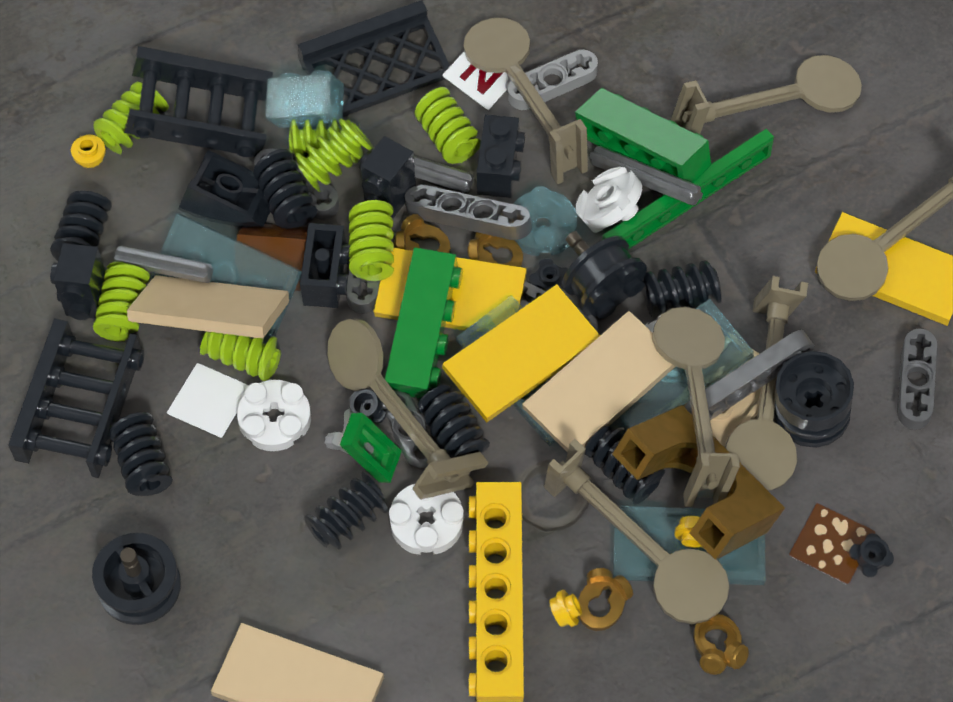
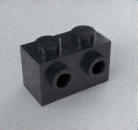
[477,114,525,198]
[360,136,416,219]
[300,223,350,308]
[50,243,105,320]

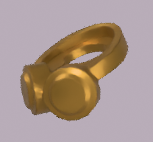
[394,214,450,253]
[468,232,523,267]
[578,568,633,631]
[694,614,749,675]

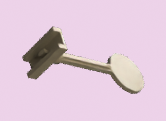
[463,18,588,185]
[671,55,862,134]
[817,176,953,301]
[725,276,808,491]
[652,307,740,507]
[327,318,489,500]
[544,439,729,624]

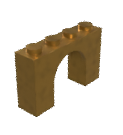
[612,405,785,560]

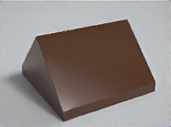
[236,224,308,291]

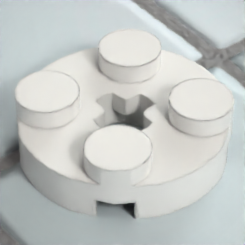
[576,167,642,233]
[237,380,311,451]
[389,484,464,555]

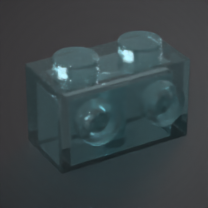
[266,70,344,128]

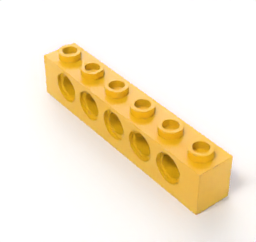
[469,482,524,702]

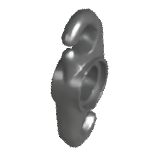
[382,391,428,468]

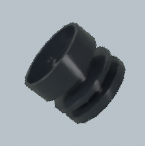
[774,351,854,448]

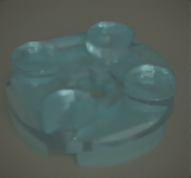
[513,186,578,256]

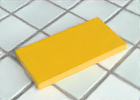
[815,212,953,326]
[374,248,527,334]
[442,285,600,422]

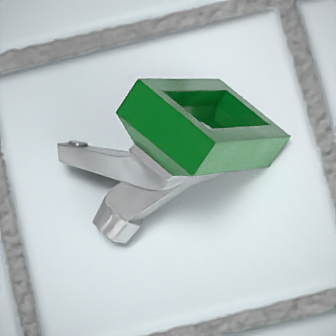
[325,408,402,483]

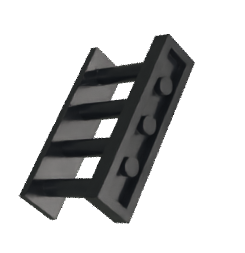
[124,46,273,157]
[8,318,144,478]

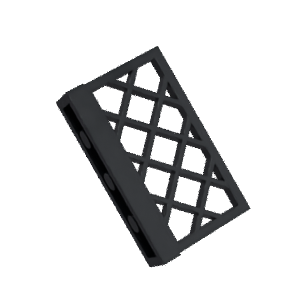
[298,0,450,122]

